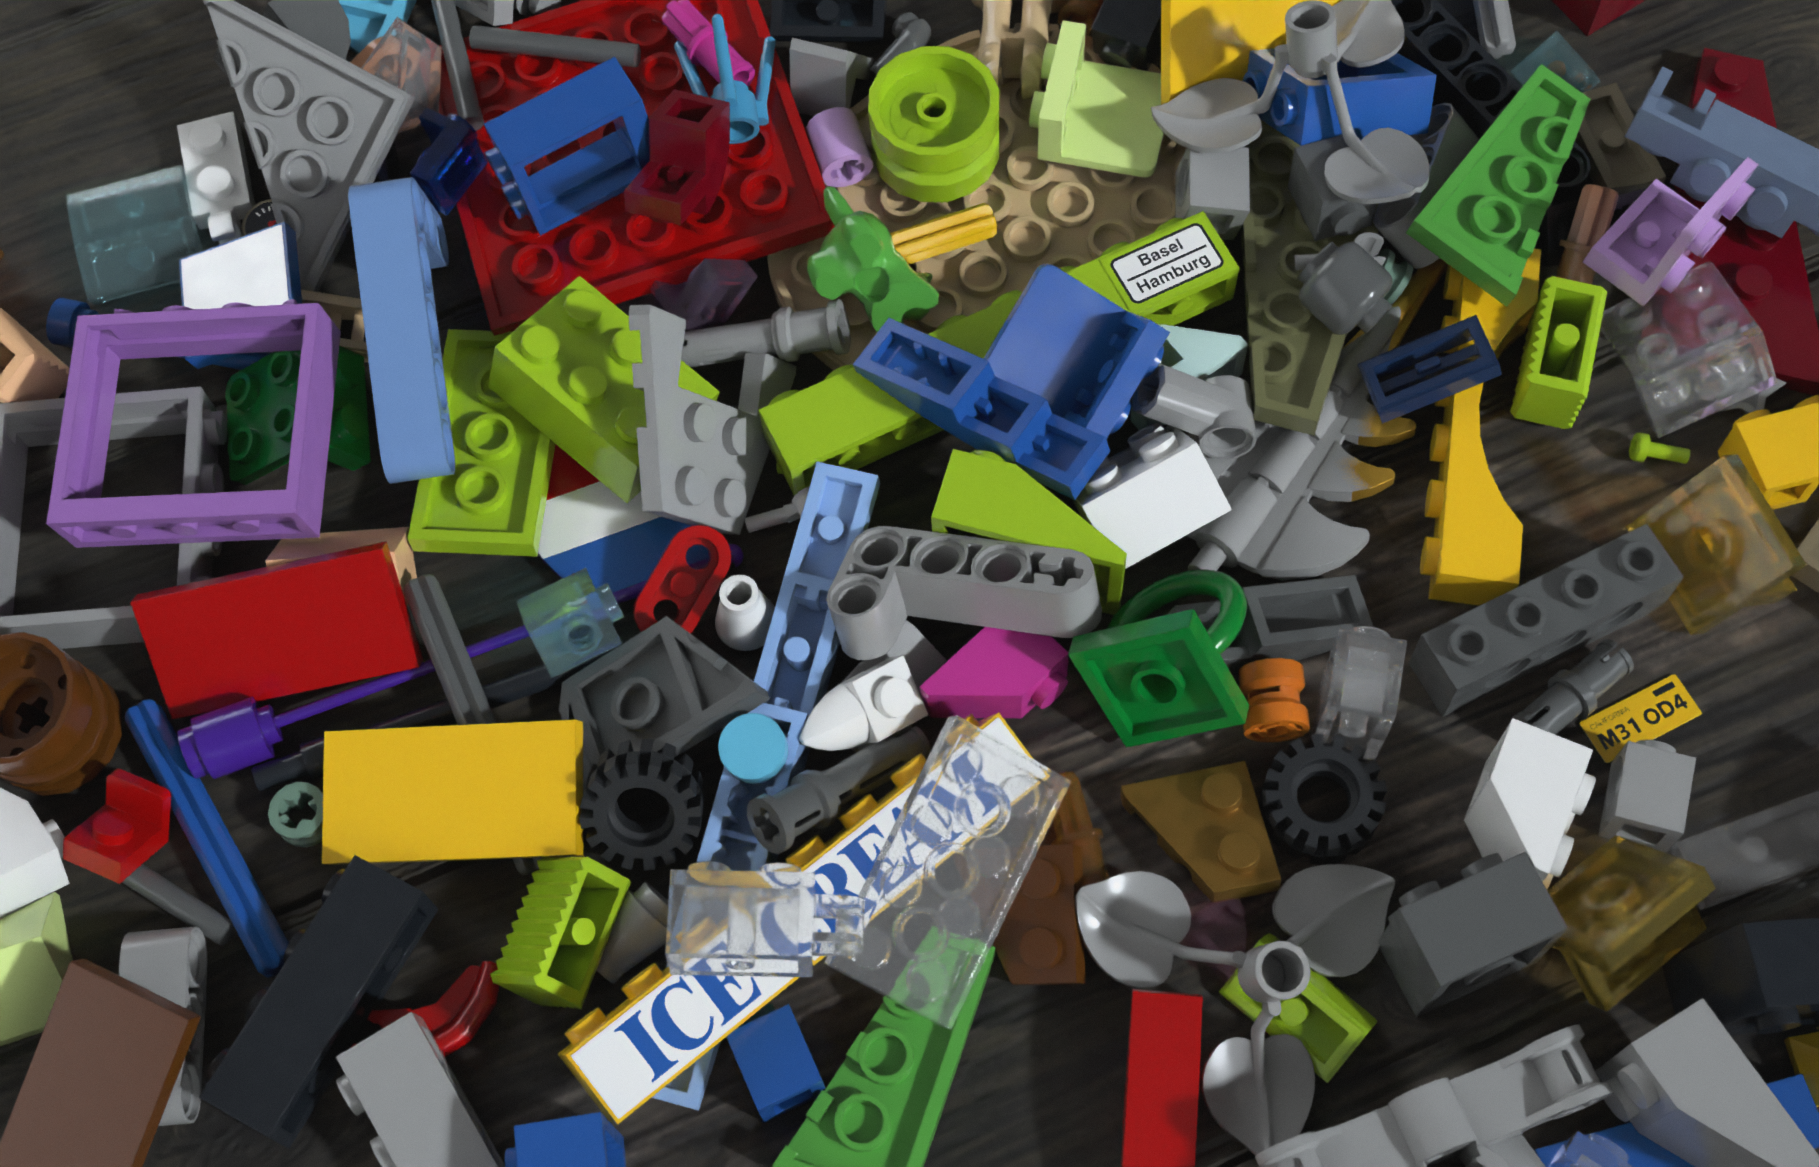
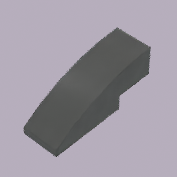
[1167,575,1376,676]

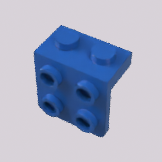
[983,264,1170,439]

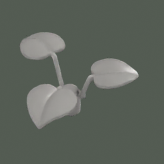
[1151,0,1430,204]
[1075,864,1395,1155]

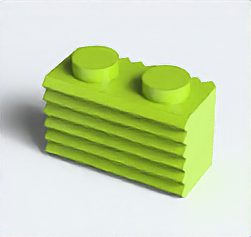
[1510,276,1607,429]
[490,857,631,1009]

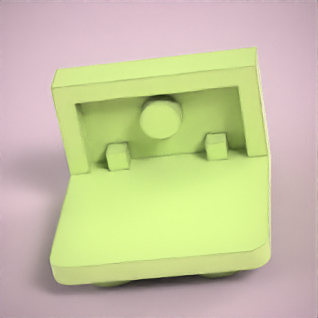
[1029,20,1164,177]

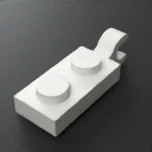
[177,111,255,245]

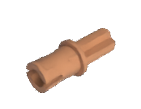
[1556,184,1619,284]

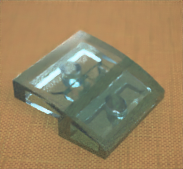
[66,165,203,305]

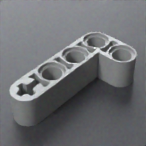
[826,526,1102,660]

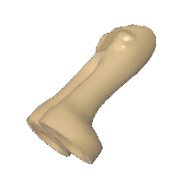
[971,0,1069,100]

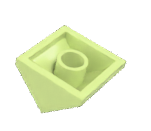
[0,892,73,1046]

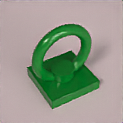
[1068,569,1249,748]

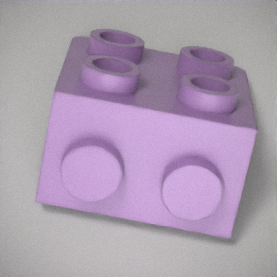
[1583,157,1759,306]

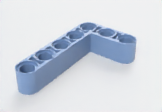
[348,177,455,484]

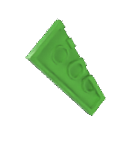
[772,926,996,1167]

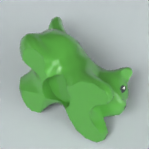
[807,186,939,332]

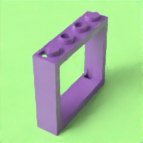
[46,299,341,548]

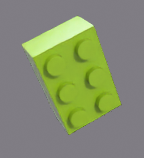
[488,276,720,504]

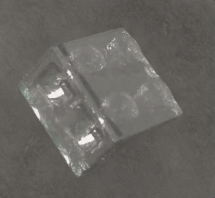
[1600,262,1778,439]

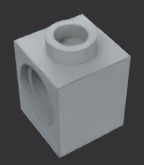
[1175,147,1250,241]
[1598,740,1696,853]

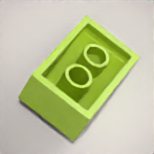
[931,449,1127,615]

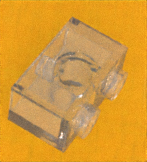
[1312,626,1407,760]

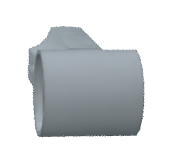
[1132,364,1256,459]

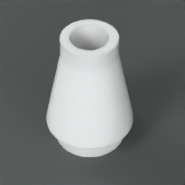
[715,575,775,651]

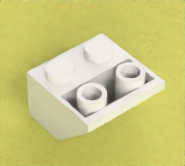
[1071,423,1232,569]
[1464,718,1596,889]

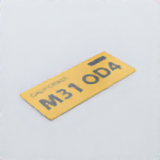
[1580,674,1702,763]

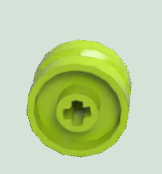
[868,46,999,202]

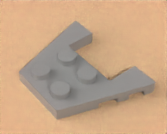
[629,305,797,535]

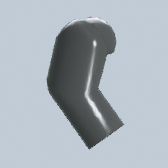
[869,12,932,77]

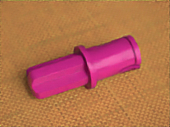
[662,0,755,86]

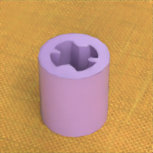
[806,107,873,187]

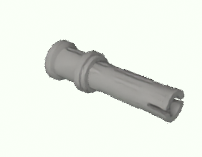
[681,299,851,367]

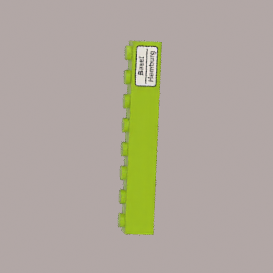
[759,211,1239,496]

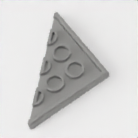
[203,0,416,292]

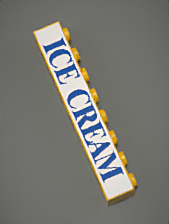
[558,712,1047,1125]

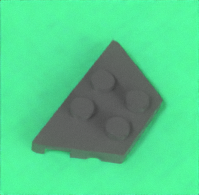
[559,616,770,793]

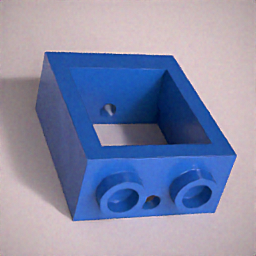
[1242,49,1437,146]
[484,57,650,236]

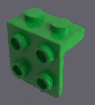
[225,345,371,485]

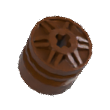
[0,632,123,796]

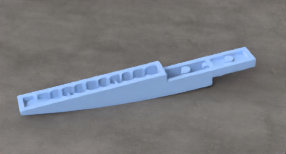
[651,461,880,1111]

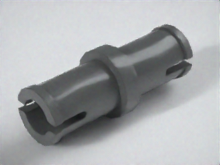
[1511,639,1634,735]

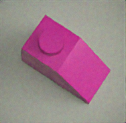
[919,627,1069,719]

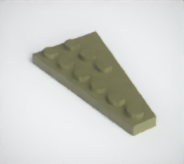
[1240,119,1379,436]

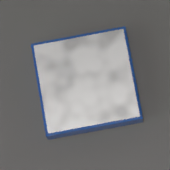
[179,221,302,369]

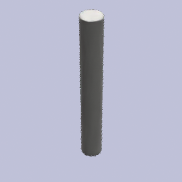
[431,0,484,132]
[469,25,641,67]
[70,825,236,946]

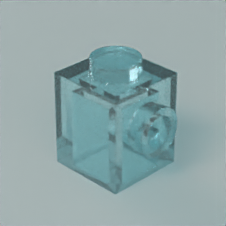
[516,568,624,678]

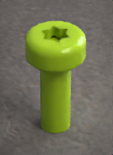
[1629,432,1690,464]

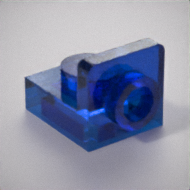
[410,108,488,215]

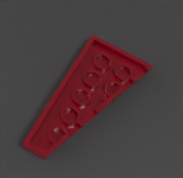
[1636,48,1819,396]

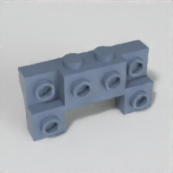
[1624,67,1819,238]

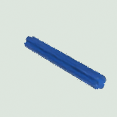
[124,699,289,978]

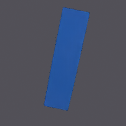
[853,318,1110,500]

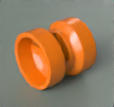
[1238,658,1310,742]

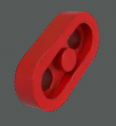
[634,525,731,633]

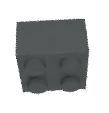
[1378,852,1568,1017]

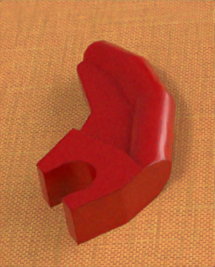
[351,961,499,1058]

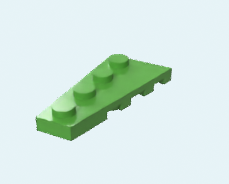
[1406,64,1591,307]

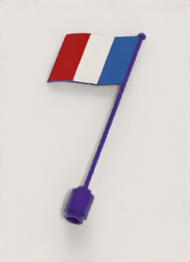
[177,444,744,779]

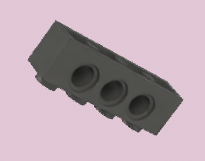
[1408,524,1684,717]

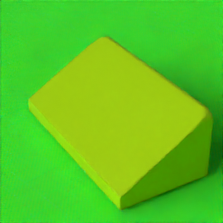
[1219,933,1377,1083]

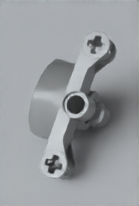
[1255,1024,1614,1167]

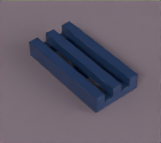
[1357,315,1502,424]

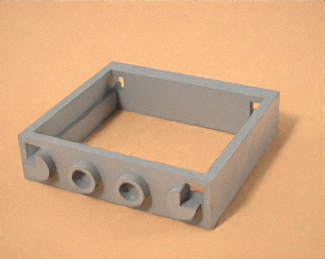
[0,386,227,649]

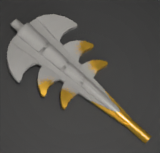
[1180,258,1448,581]

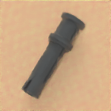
[747,724,931,854]

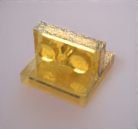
[1626,455,1807,635]
[1547,835,1716,1012]

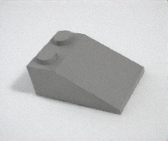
[1595,998,1819,1167]

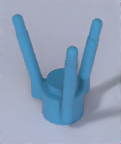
[674,14,776,144]

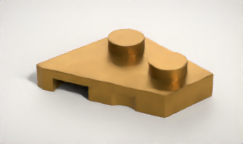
[1121,761,1281,904]

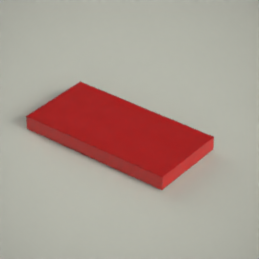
[130,541,423,719]

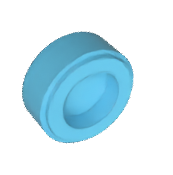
[718,713,788,784]

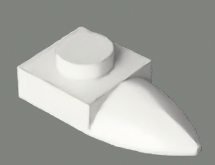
[799,655,928,751]

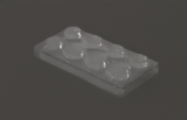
[824,715,1071,1030]

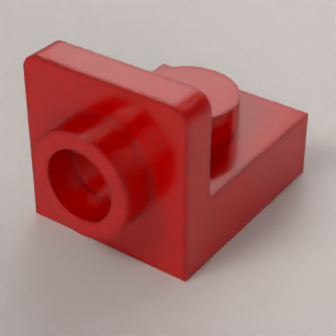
[63,768,171,884]

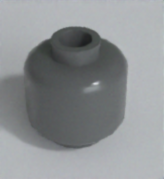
[1298,242,1393,335]

